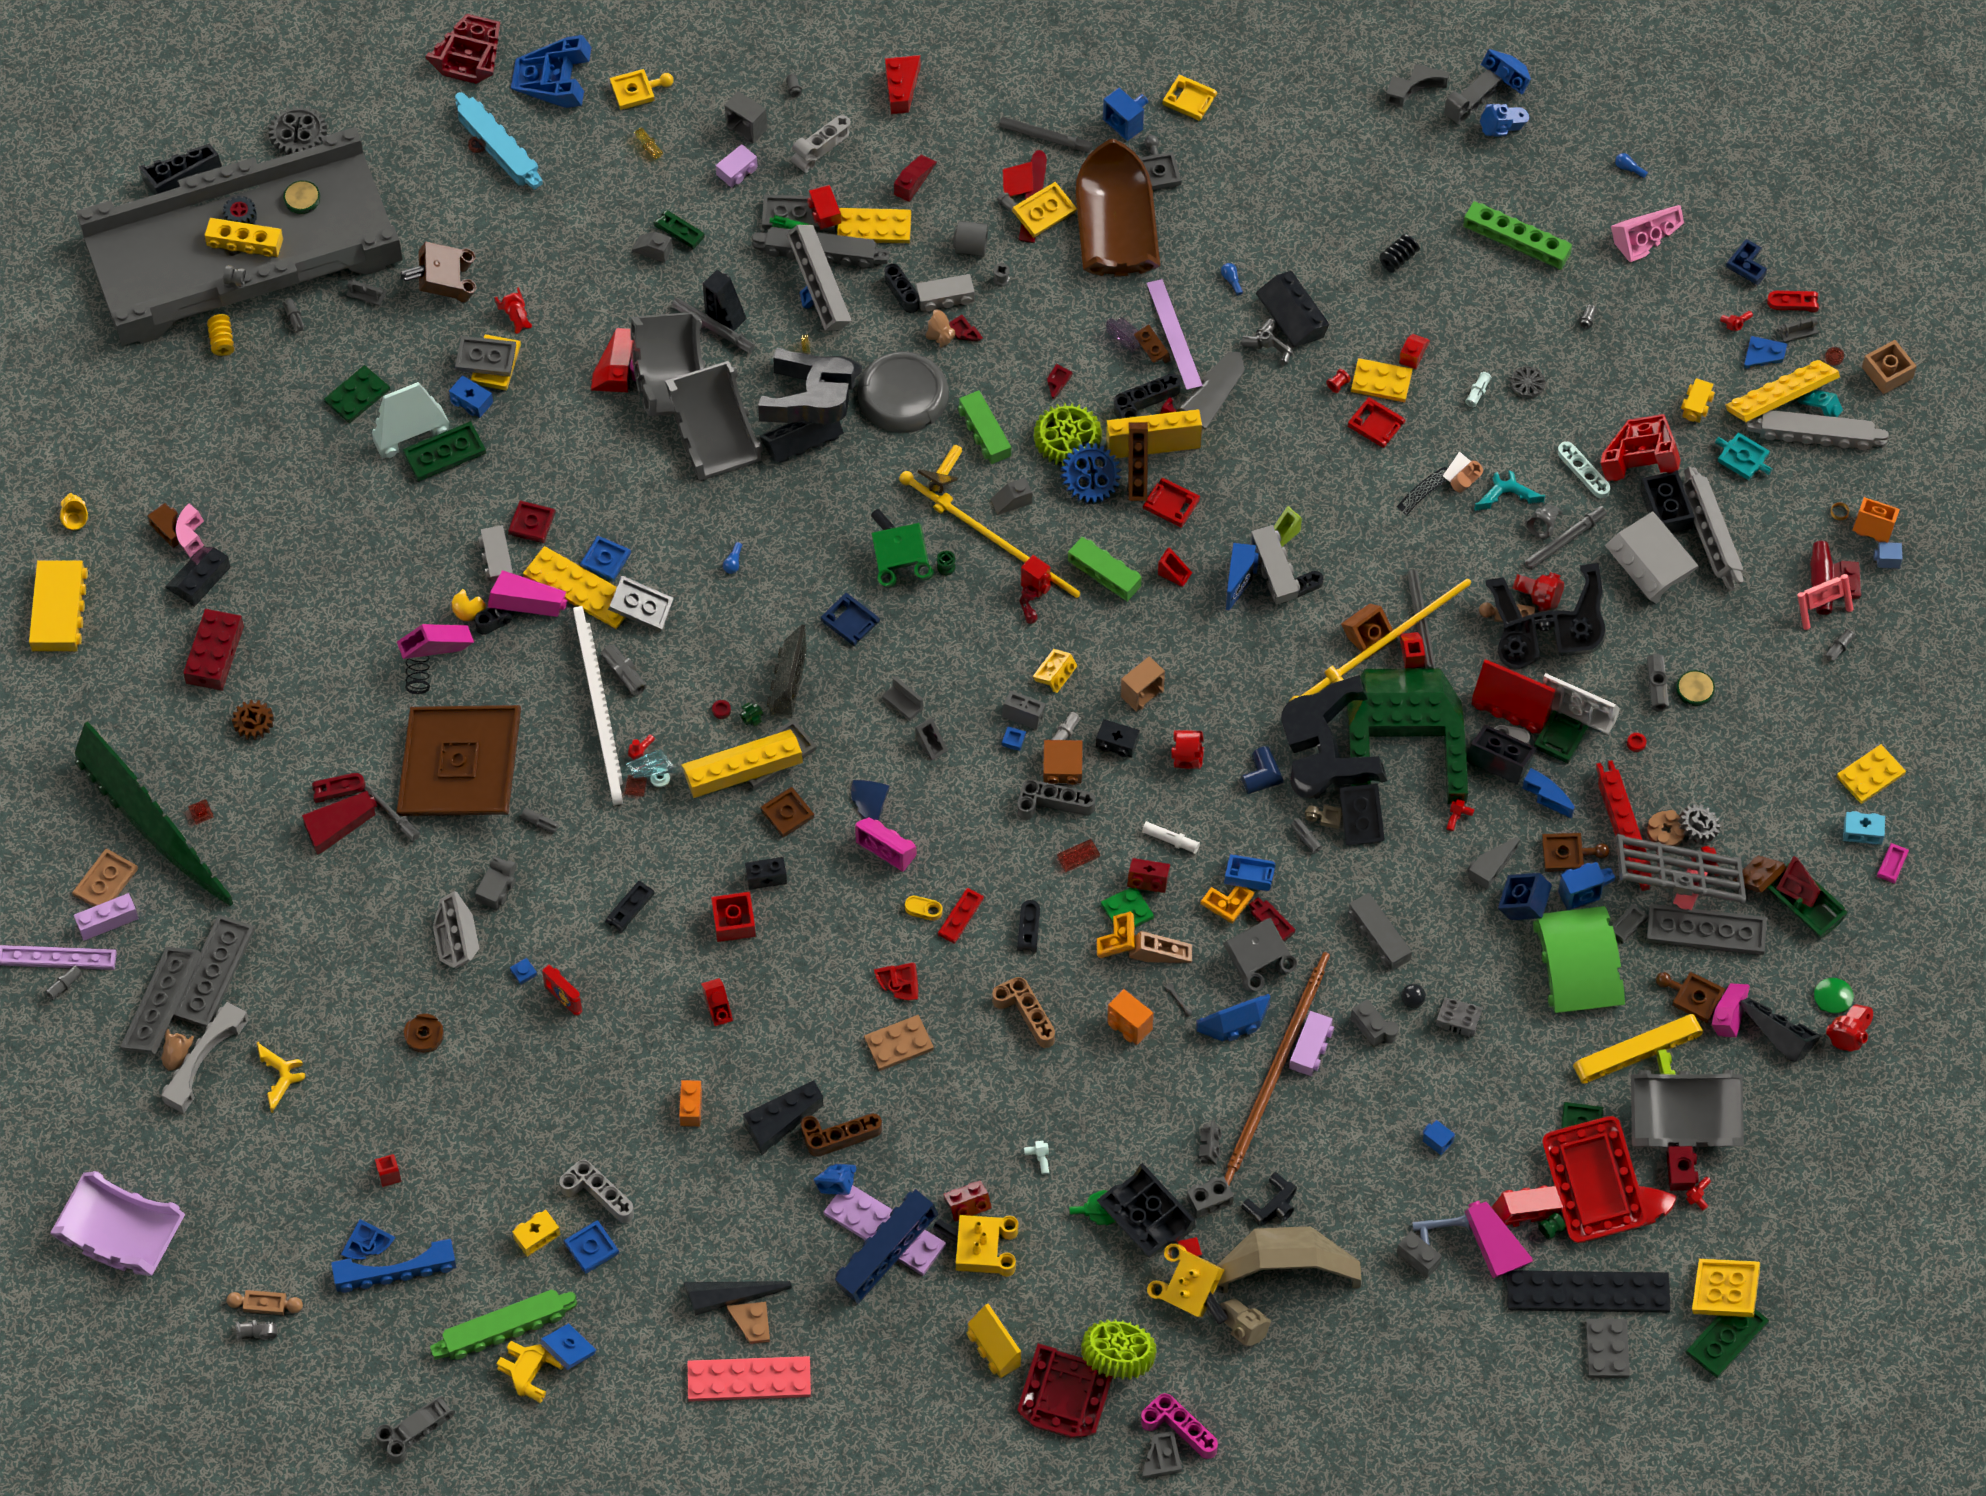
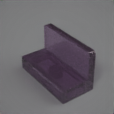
[1106,317,1141,353]

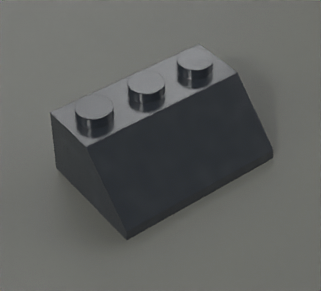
[165,547,231,607]
[1466,724,1537,785]

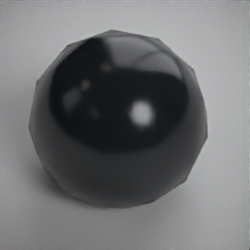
[1401,984,1426,1008]

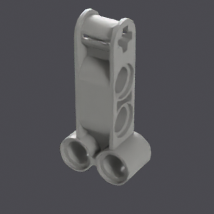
[791,115,850,173]

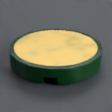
[283,180,320,214]
[1676,670,1715,706]

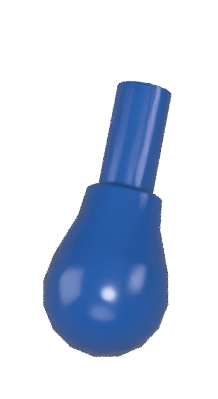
[1615,153,1648,178]
[1221,263,1243,296]
[723,542,742,574]

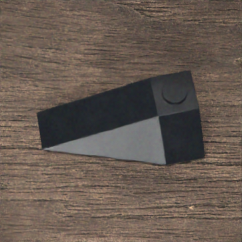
[1740,998,1821,1062]

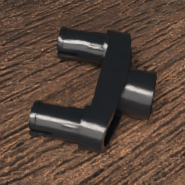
[1241,1172,1297,1226]

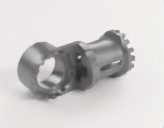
[236,1320,277,1341]

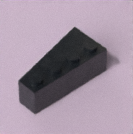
[138,144,222,195]
[743,1080,824,1155]

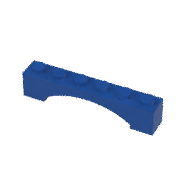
[331,1239,457,1293]

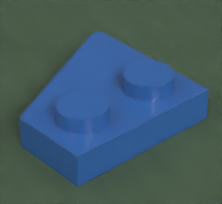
[1744,336,1787,369]

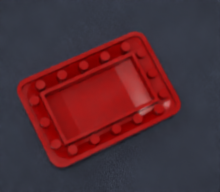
[1543,1116,1647,1243]

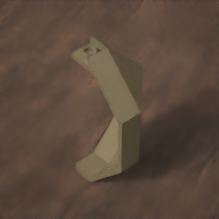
[1217,1226,1362,1293]

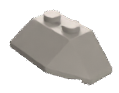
[433,891,479,969]

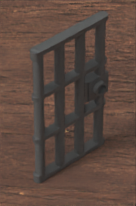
[1615,834,1746,904]

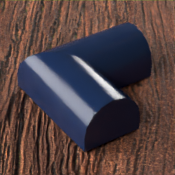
[1726,239,1767,285]
[1241,746,1284,794]

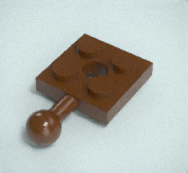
[1542,833,1609,872]
[1656,972,1725,1023]

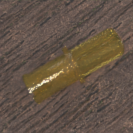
[635,128,663,160]

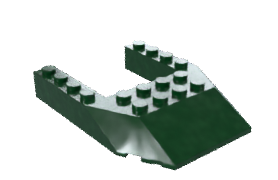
[1347,668,1468,804]

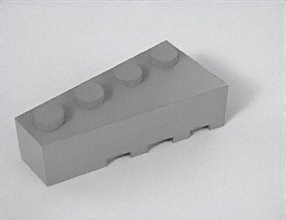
[1249,525,1300,604]

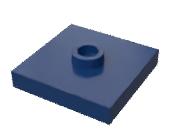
[580,536,631,582]
[564,1220,619,1274]
[540,1323,596,1370]

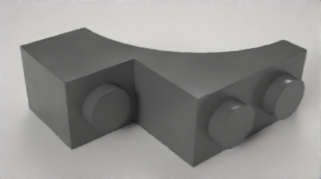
[1385,64,1450,107]

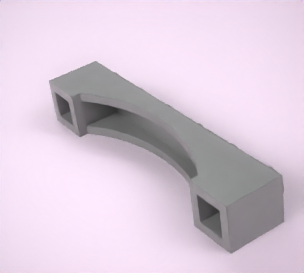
[162,1002,249,1114]

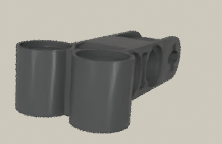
[375,1396,455,1464]

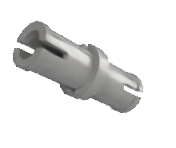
[1051,712,1081,740]

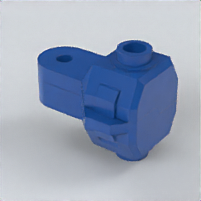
[1480,104,1529,137]

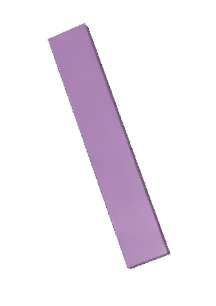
[0,945,117,970]

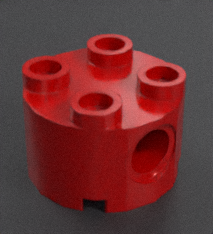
[1171,730,1204,769]

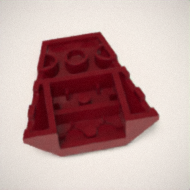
[425,14,500,84]

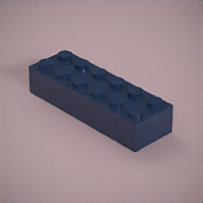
[835,1189,938,1304]

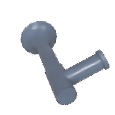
[1413,1214,1469,1246]

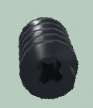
[1379,234,1420,273]

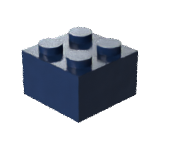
[1498,873,1552,920]

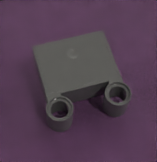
[1223,918,1297,992]

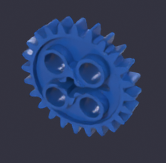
[1061,443,1121,504]

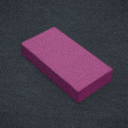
[1877,843,1909,884]

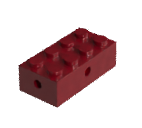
[183,609,244,691]

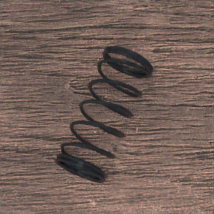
[405,656,430,694]

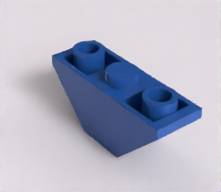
[1481,49,1531,94]

